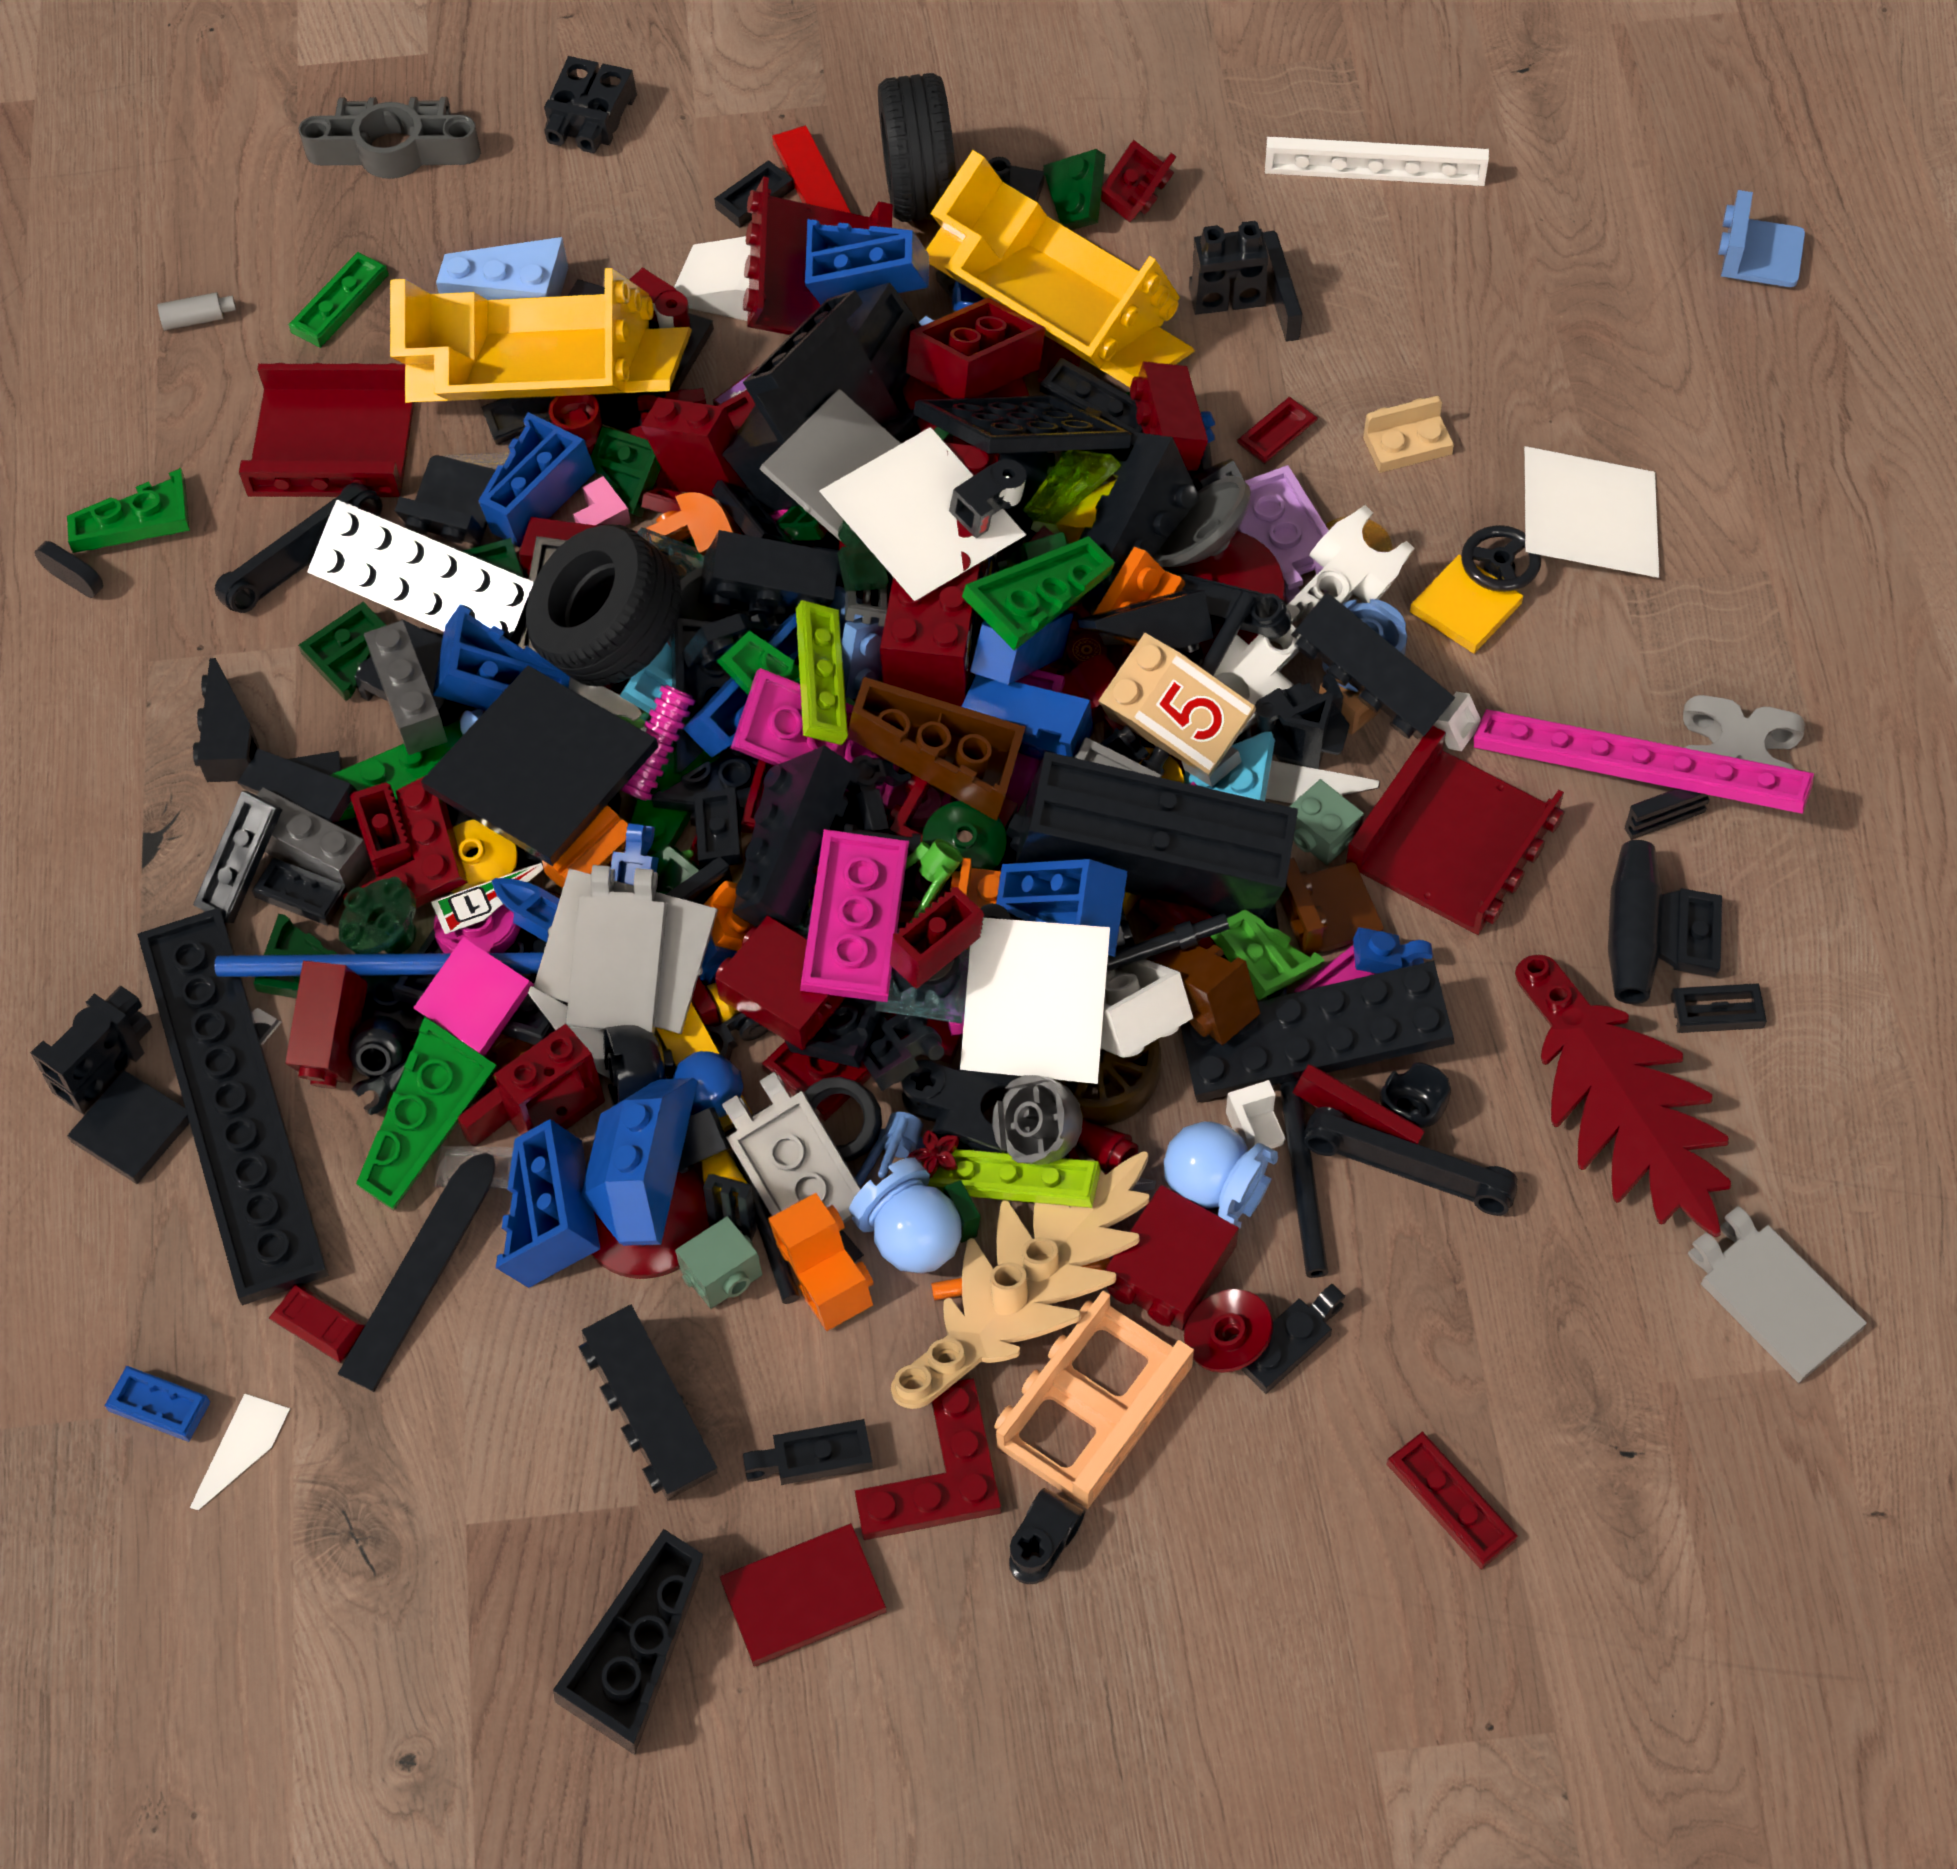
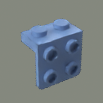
[1718,190,1805,287]
[829,586,884,700]

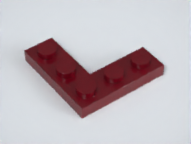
[343,775,468,936]
[854,1378,1001,1540]

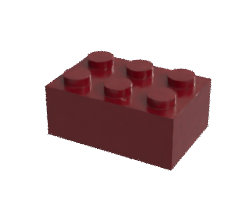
[906,298,1046,398]

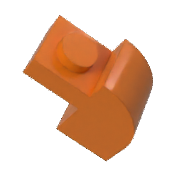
[646,492,742,556]

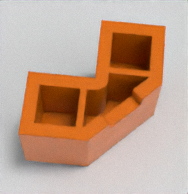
[768,1193,874,1332]

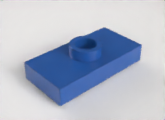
[104,1366,211,1442]

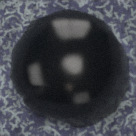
[1380,1062,1451,1128]

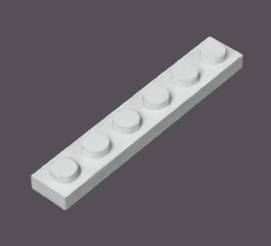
[1265,137,1489,186]

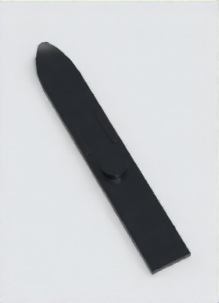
[338,1153,496,1392]

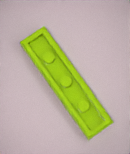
[796,600,848,745]
[923,1149,1101,1208]

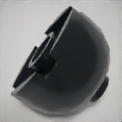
[603,1025,674,1106]

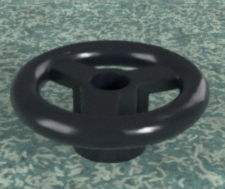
[1461,525,1541,592]

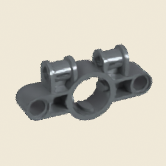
[299,97,481,179]

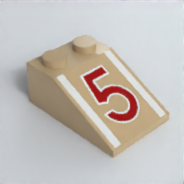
[1098,633,1256,777]

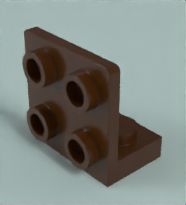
[1279,857,1384,956]

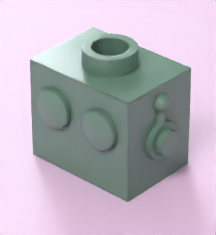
[1289,779,1364,865]
[675,1216,762,1309]

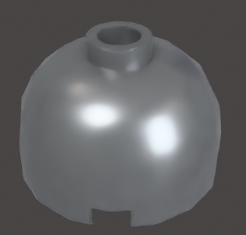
[992,1075,1083,1165]

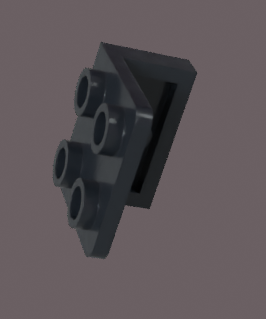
[394,455,496,545]

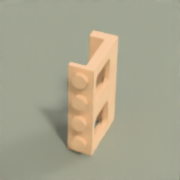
[994,1291,1194,1509]

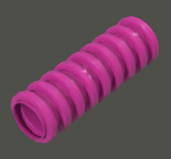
[621,685,695,801]

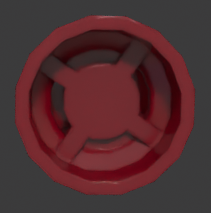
[549,394,602,457]

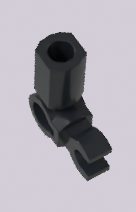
[847,755,912,833]

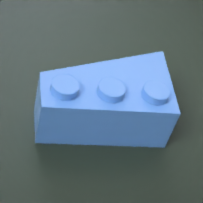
[436,237,568,300]

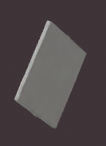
[759,389,901,551]
[533,868,718,1034]

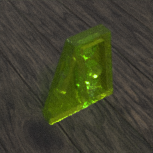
[1023,450,1121,524]

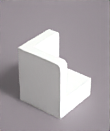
[1226,1080,1285,1150]

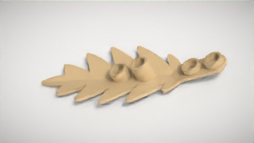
[891,1151,1150,1409]

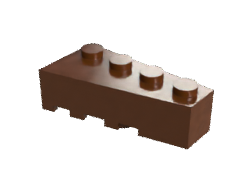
[848,677,1025,821]

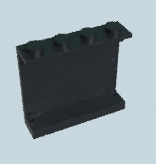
[743,290,920,446]

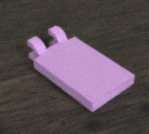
[1238,465,1329,604]

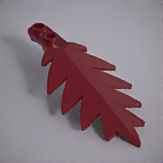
[1515,955,1731,1237]

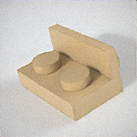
[1363,396,1454,473]

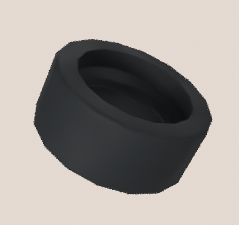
[805,1076,882,1161]

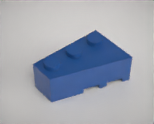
[478,412,596,547]
[961,674,1093,761]

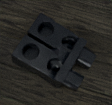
[544,56,637,154]
[1189,221,1268,315]
[30,986,152,1115]

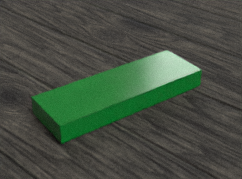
[288,252,389,348]

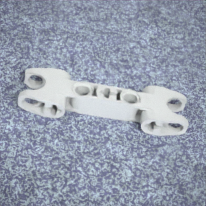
[1213,505,1415,735]

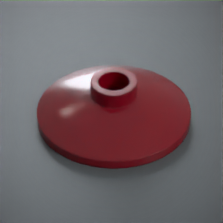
[1184,1289,1273,1373]

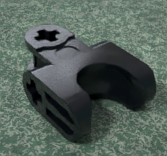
[901,1060,1021,1153]

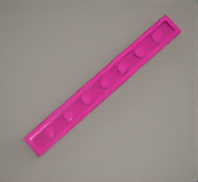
[1474,709,1814,814]

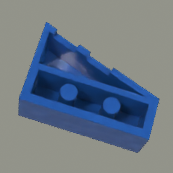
[805,219,929,305]
[433,604,570,711]
[996,859,1128,957]
[496,1119,600,1288]

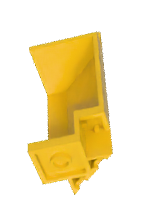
[926,150,1195,388]
[390,268,692,403]

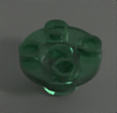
[339,877,417,954]

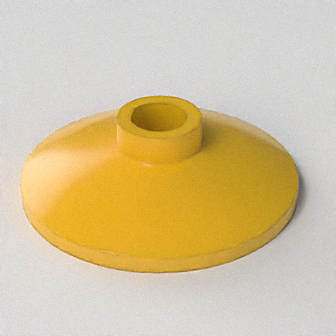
[450,819,518,894]

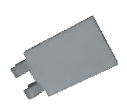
[566,865,668,1034]
[722,1072,861,1223]
[1688,1206,1867,1383]

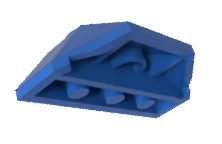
[581,1078,698,1246]

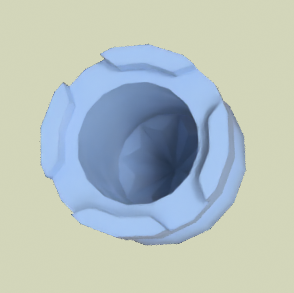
[1164,1121,1278,1229]
[849,1158,962,1274]

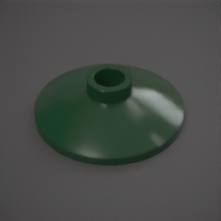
[922,801,1007,880]

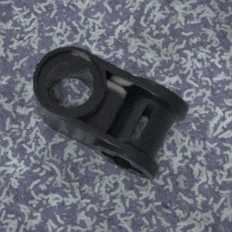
[1009,1487,1086,1584]

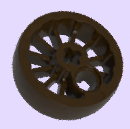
[1054,1039,1161,1126]

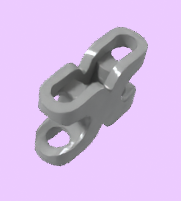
[1683,695,1805,769]

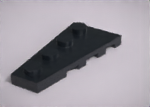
[785,975,893,1068]

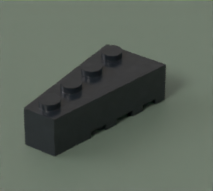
[732,745,861,929]
[553,1529,703,1755]

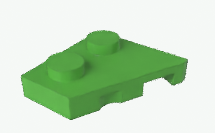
[1210,910,1325,1000]

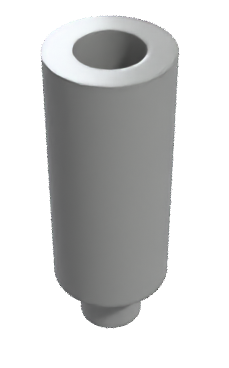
[157,292,236,331]

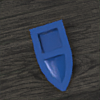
[492,878,560,942]

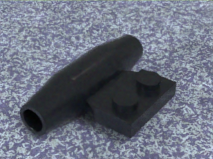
[1608,840,1722,1004]

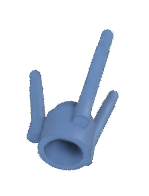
[855,1112,925,1187]

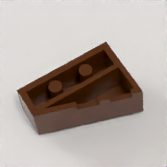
[1141,920,1261,1046]

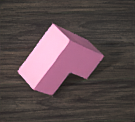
[573,476,631,526]

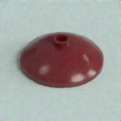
[591,1169,709,1279]

